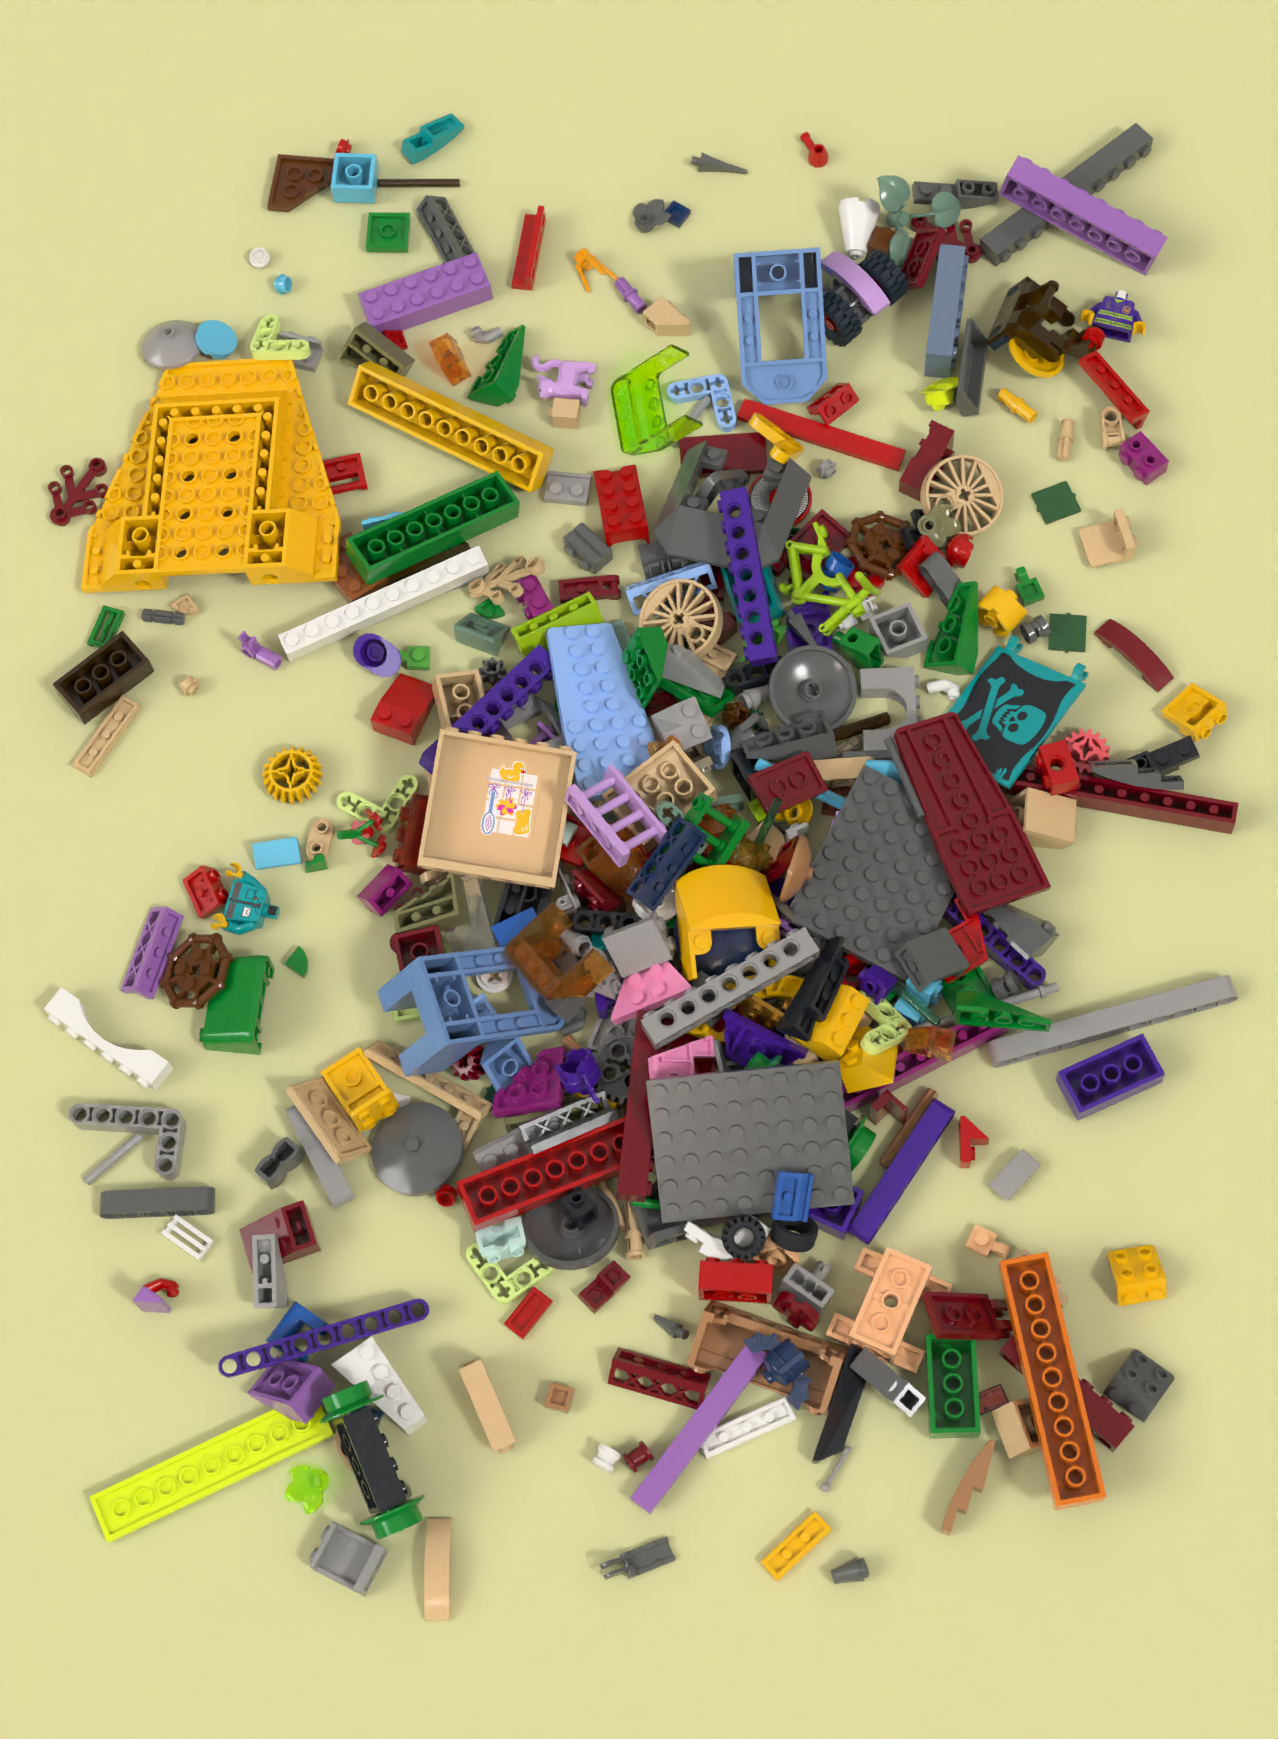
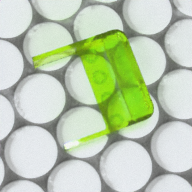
[611,344,703,456]

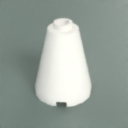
[838,197,880,259]

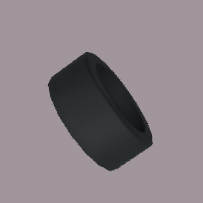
[770,1216,818,1252]

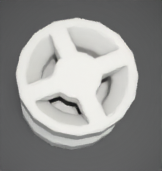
[591,1444,621,1474]

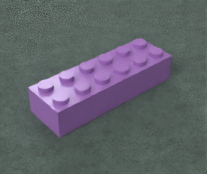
[358,252,493,333]

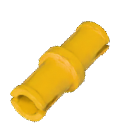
[997,388,1038,424]

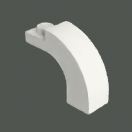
[683,1214,771,1259]

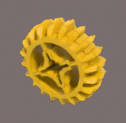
[262,745,323,805]

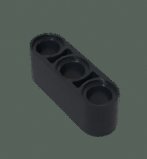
[725,655,783,696]
[573,910,640,938]

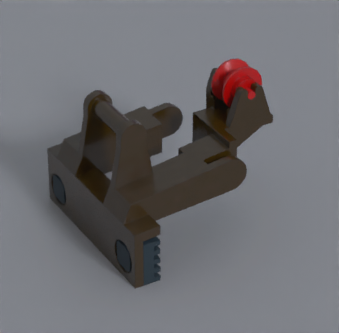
[985,276,1105,363]

